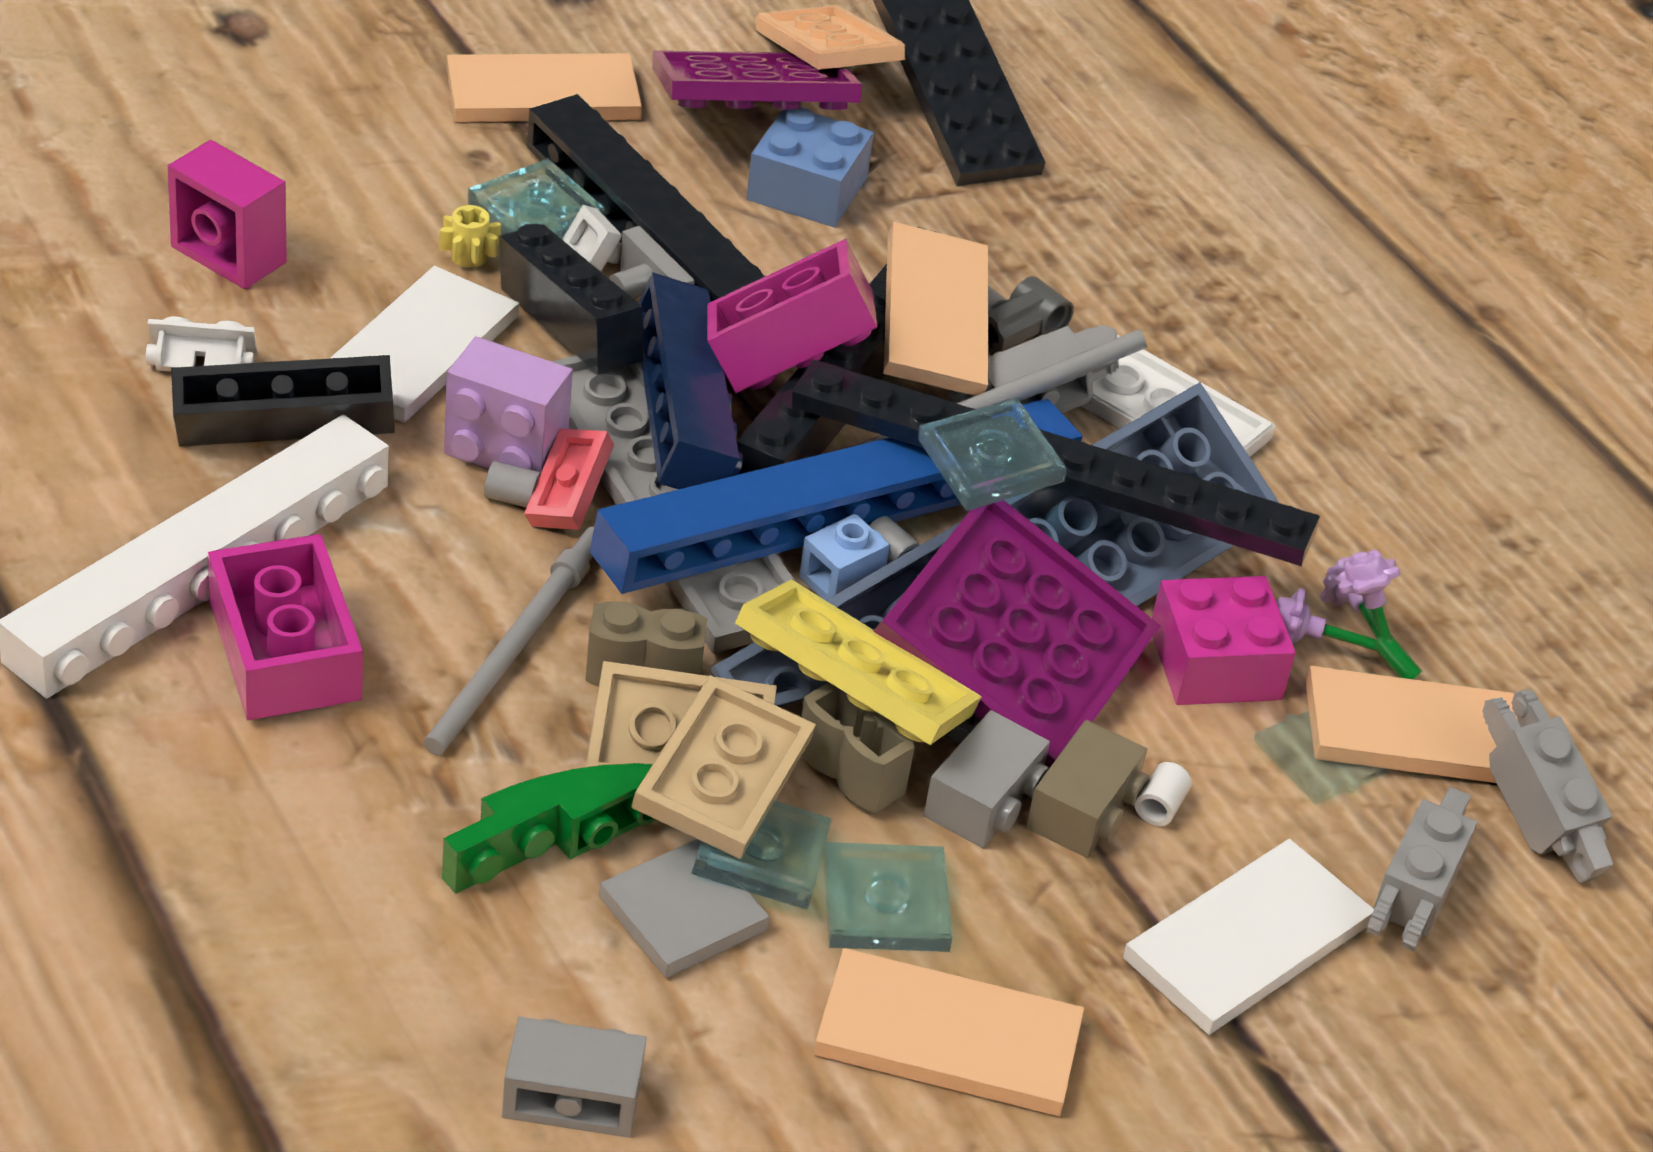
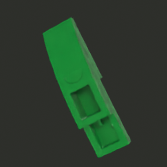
[442,763,656,894]

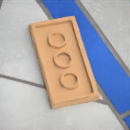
[756,5,905,70]
[446,53,642,123]
[883,222,988,396]
[1305,666,1517,783]
[813,948,1084,1117]

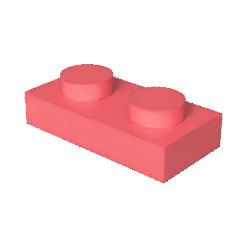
[524,429,614,530]

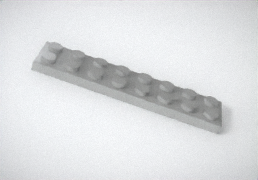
[551,355,796,654]

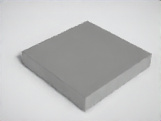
[599,839,770,978]

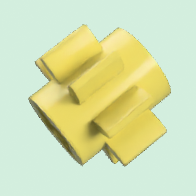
[439,205,501,267]

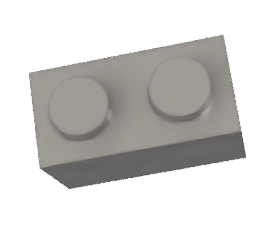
[924,710,1050,848]
[502,1016,647,1138]

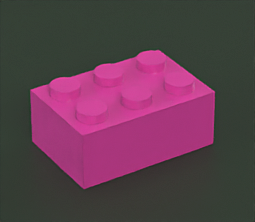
[707,239,877,393]
[208,534,363,721]

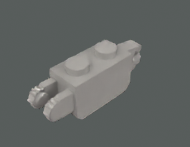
[948,324,1119,413]
[1482,689,1613,884]
[1366,786,1478,952]

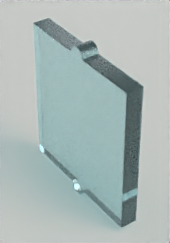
[1254,711,1388,805]

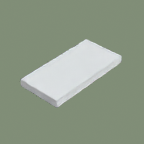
[331,266,519,423]
[1082,335,1276,457]
[1123,838,1374,1035]

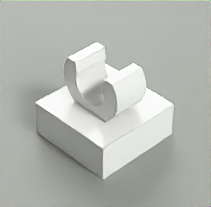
[562,205,622,271]

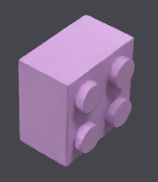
[444,336,573,472]

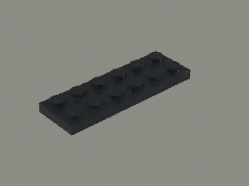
[873,0,1046,186]

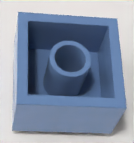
[746,107,874,228]

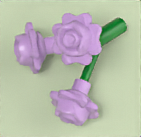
[1276,549,1422,679]

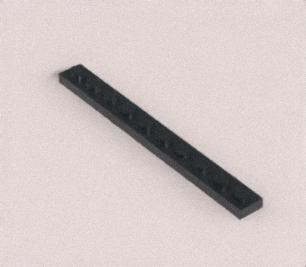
[792,359,1320,566]

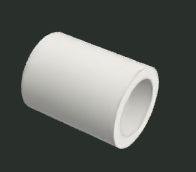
[1135,762,1192,826]

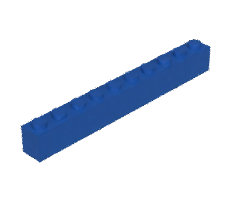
[590,398,1083,594]

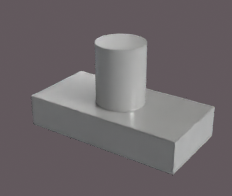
[609,226,694,299]

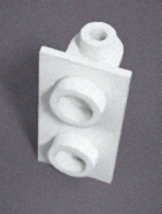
[146,316,258,371]

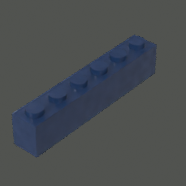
[639,272,743,490]

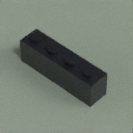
[499,224,643,374]
[171,355,395,447]

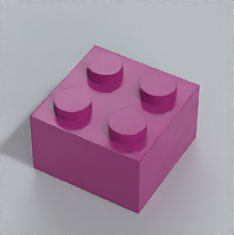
[167,139,287,289]
[1152,576,1296,705]

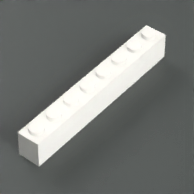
[0,414,389,699]

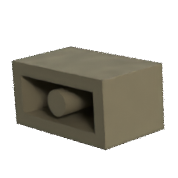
[1026,720,1149,858]

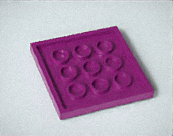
[652,50,862,110]
[873,488,1161,768]

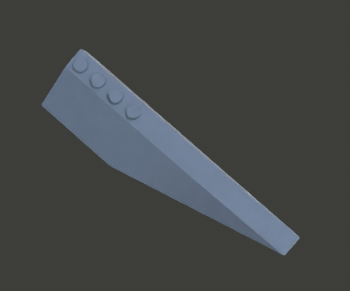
[710,382,1279,707]

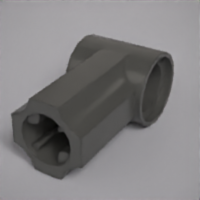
[988,276,1074,355]

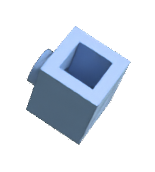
[799,514,890,600]

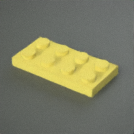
[734,579,982,745]

